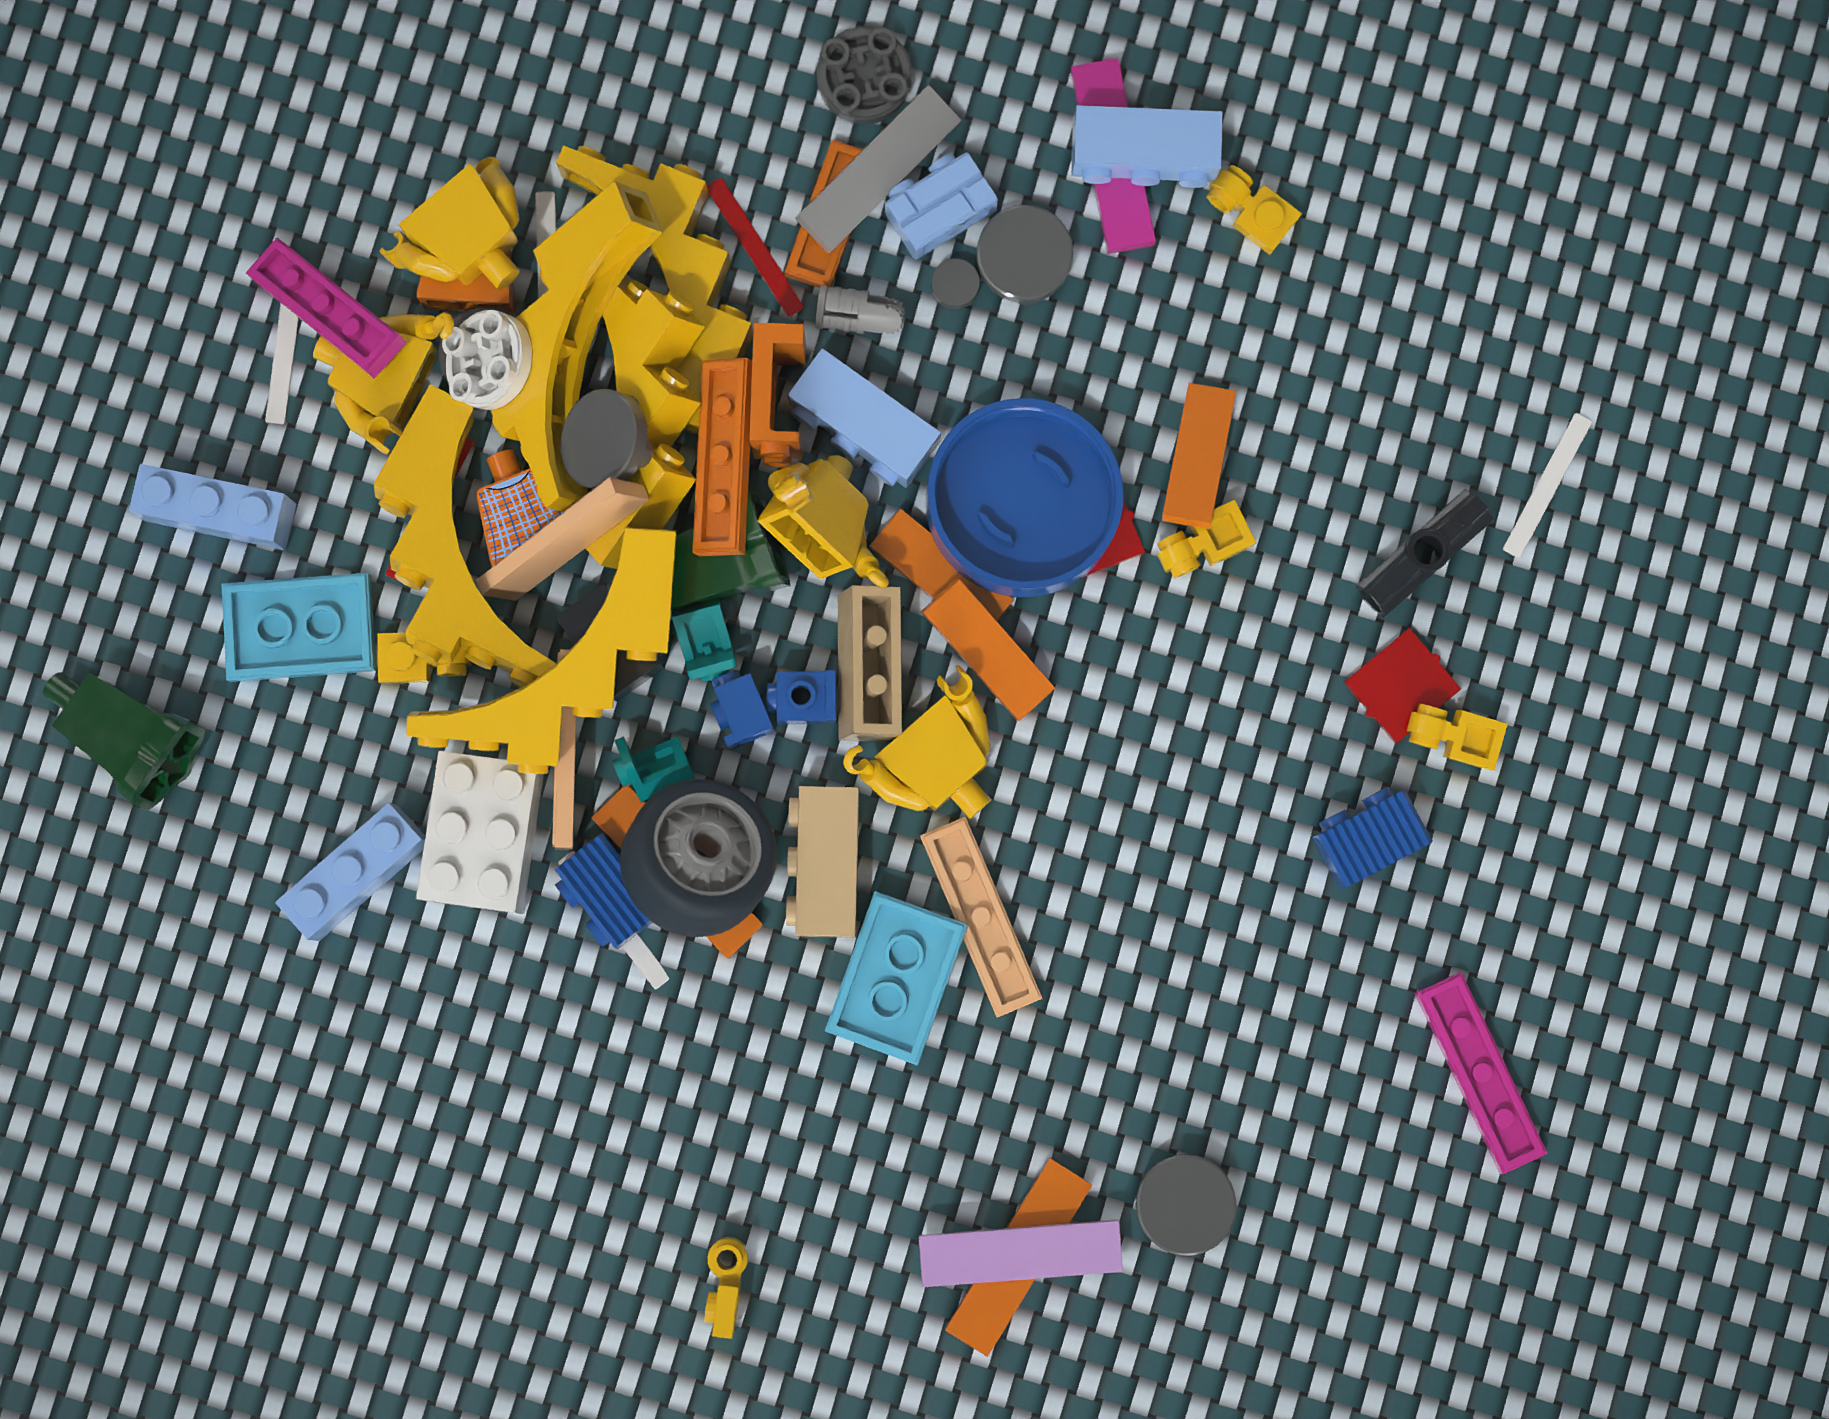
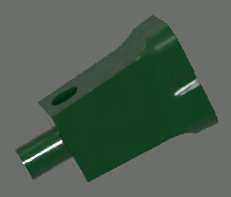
[670,491,791,611]
[43,672,205,811]

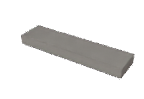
[795,85,961,253]

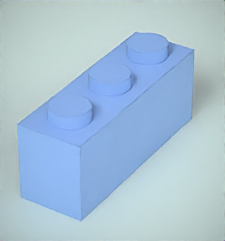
[1071,105,1223,188]
[788,348,941,488]
[129,464,297,551]
[275,803,426,941]

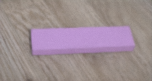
[919,1219,1123,1287]

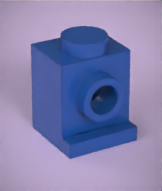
[710,670,775,750]
[767,670,837,725]

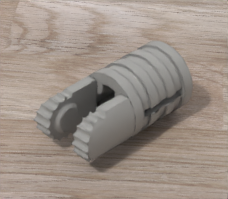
[816,285,906,334]

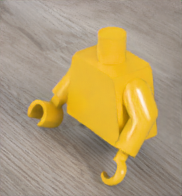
[380,157,520,290]
[313,313,454,454]
[758,455,889,588]
[844,665,992,819]

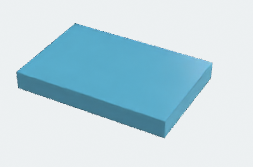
[221,573,376,682]
[825,891,969,1065]

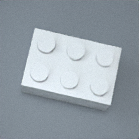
[416,751,544,914]

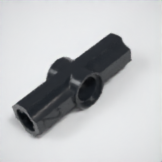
[1356,489,1494,618]

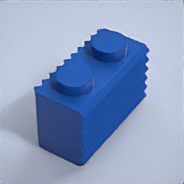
[1312,787,1433,889]
[555,833,652,949]

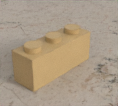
[837,585,902,742]
[786,786,859,938]

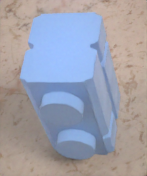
[885,152,998,260]

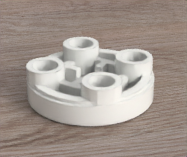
[442,310,532,410]

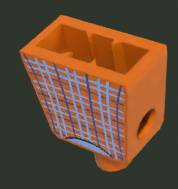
[476,449,563,567]

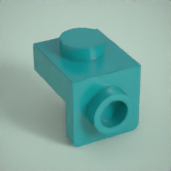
[671,598,737,681]
[612,736,695,802]

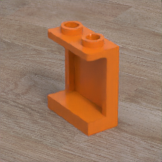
[749,323,807,468]

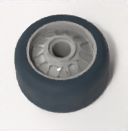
[620,779,777,937]

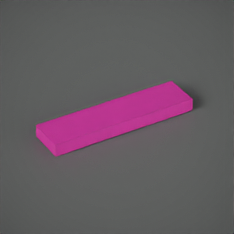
[1070,58,1156,255]
[246,237,407,379]
[1414,972,1548,1174]

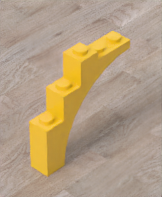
[556,145,754,434]
[490,181,663,512]
[585,274,705,569]
[374,384,557,687]
[406,527,676,774]

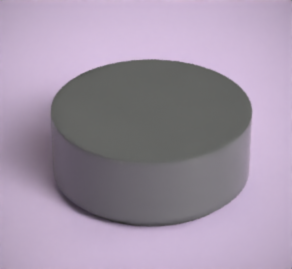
[931,259,980,310]

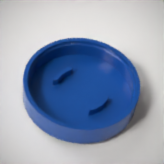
[926,398,1123,597]

